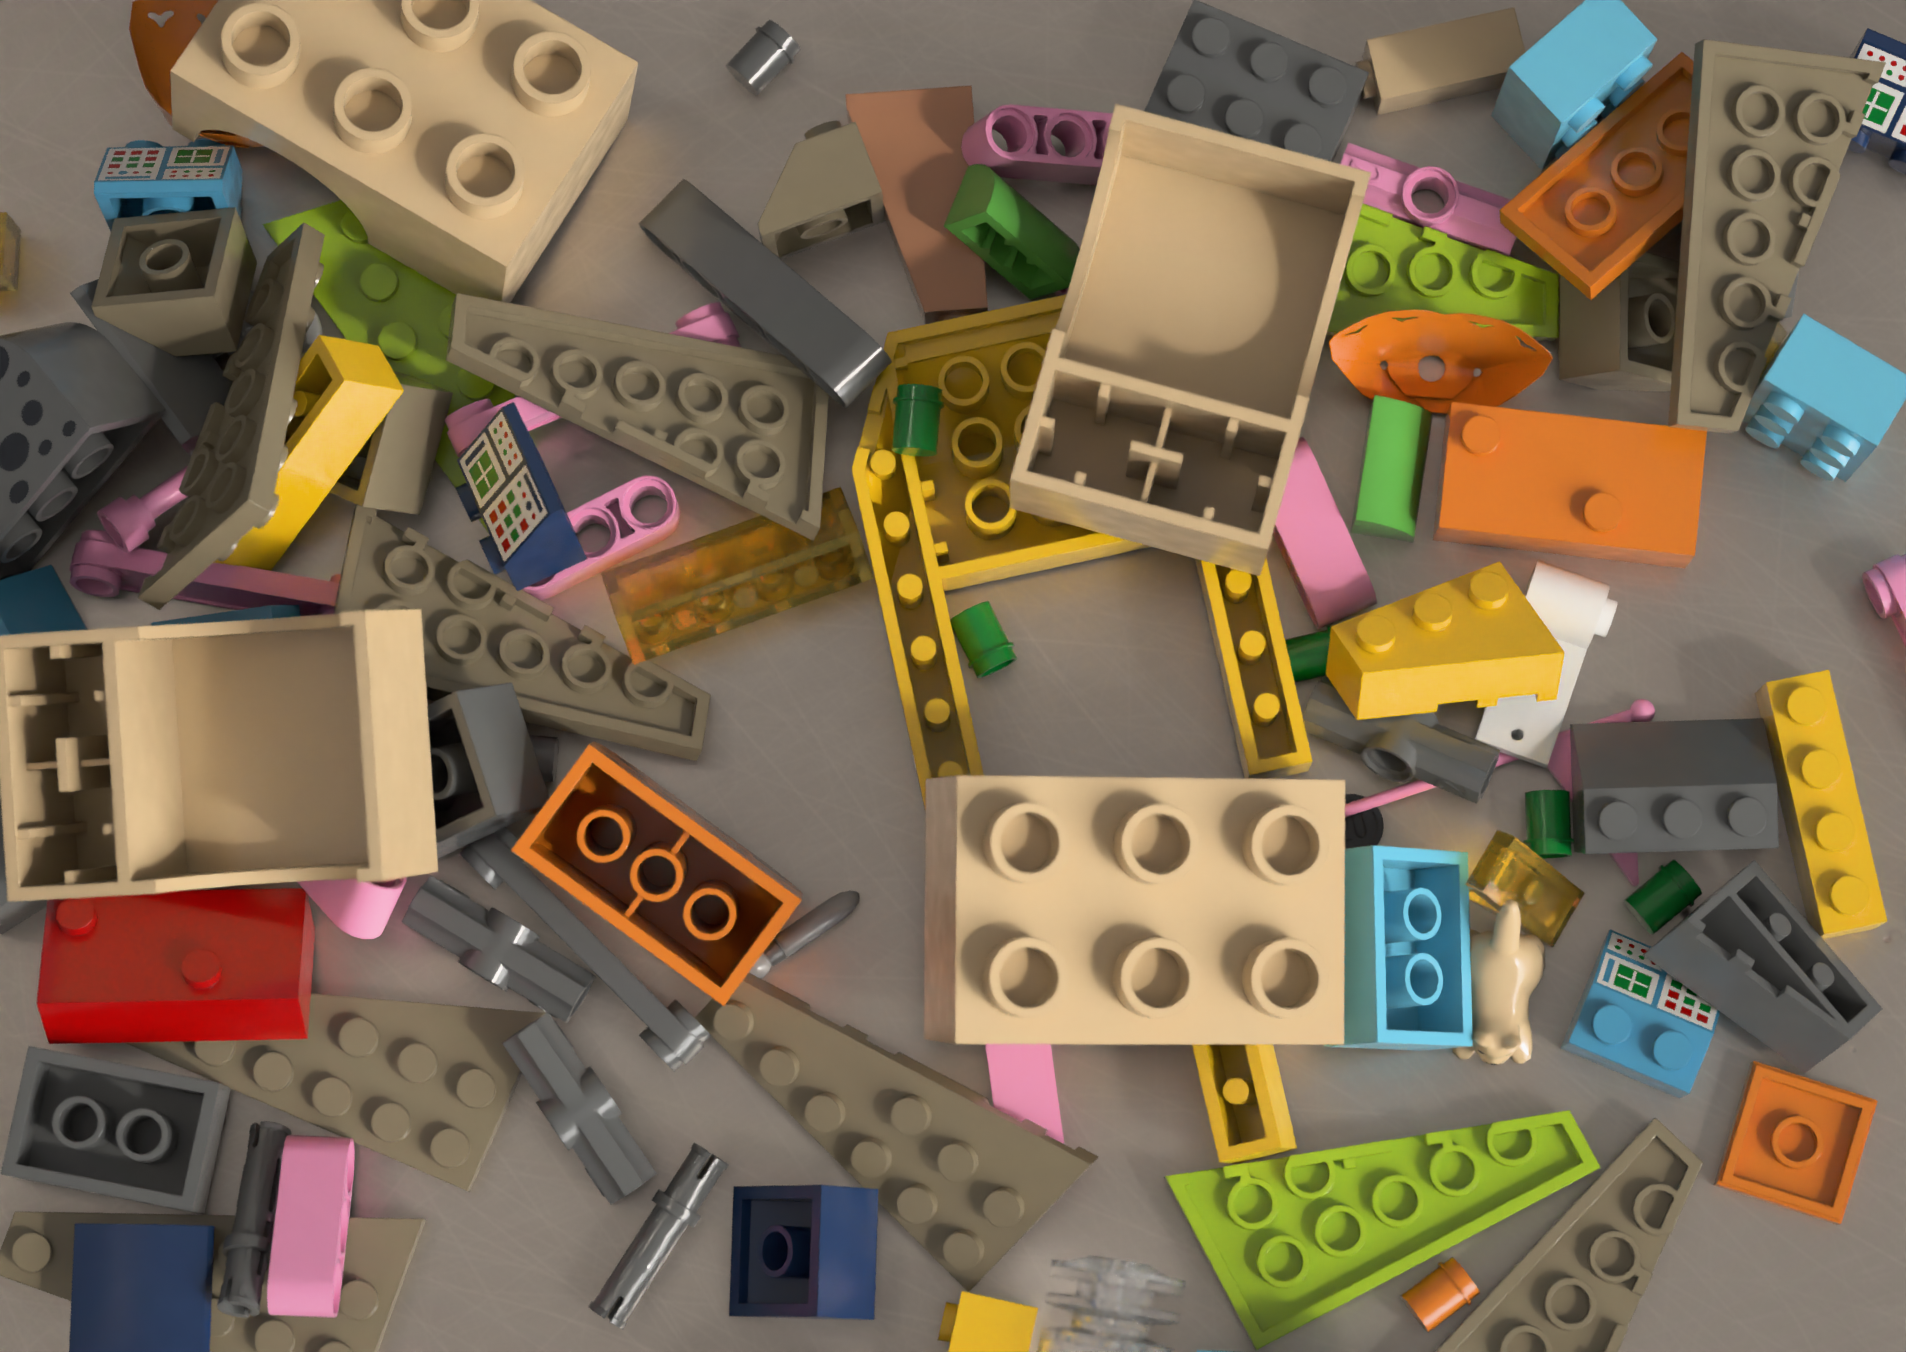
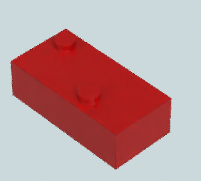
[36,888,315,1044]

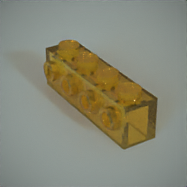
[601,487,874,665]

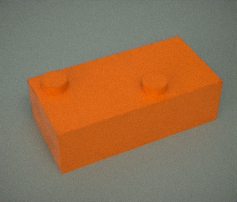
[1433,402,1707,568]

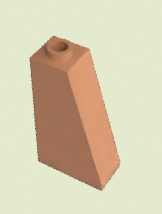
[845,85,988,324]

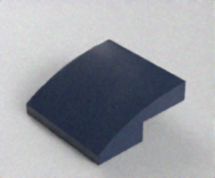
[69,1223,215,1352]

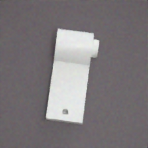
[1475,560,1618,768]

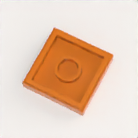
[1714,1061,1878,1225]

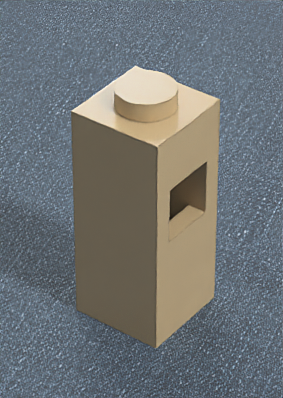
[1355,7,1525,115]

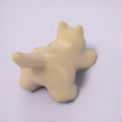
[1452,899,1546,1065]

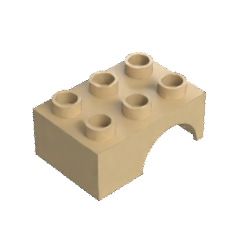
[170,0,638,303]
[1010,104,1371,576]
[0,609,438,902]
[924,775,1345,1045]

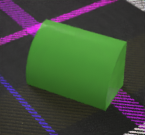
[944,164,1080,300]
[1350,395,1433,543]

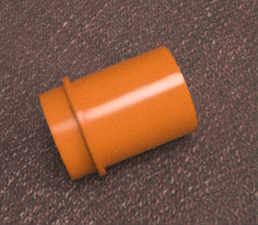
[1401,1257,1480,1332]

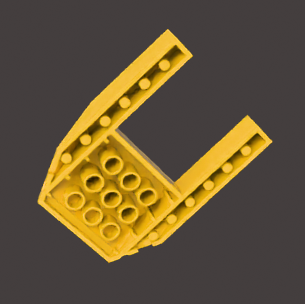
[852,294,1313,815]

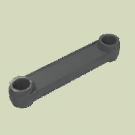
[459,827,711,1072]

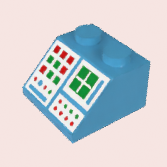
[94,139,242,232]
[1560,929,1720,1099]

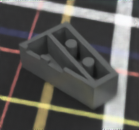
[1643,860,1883,1073]

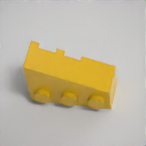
[1326,561,1565,720]

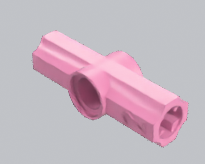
[1340,143,1516,256]

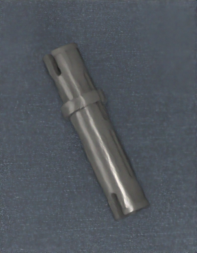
[217,1121,292,1318]
[588,1142,729,1329]

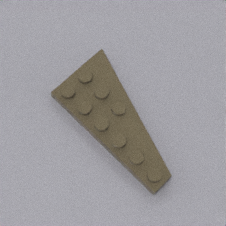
[1435,1117,1703,1352]

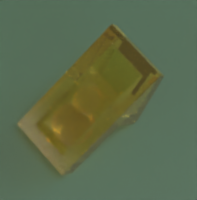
[1465,829,1585,948]

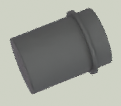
[726,20,801,95]

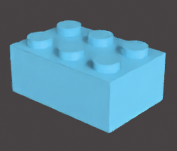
[1491,0,1657,170]
[1743,314,1906,482]
[1324,845,1473,1051]

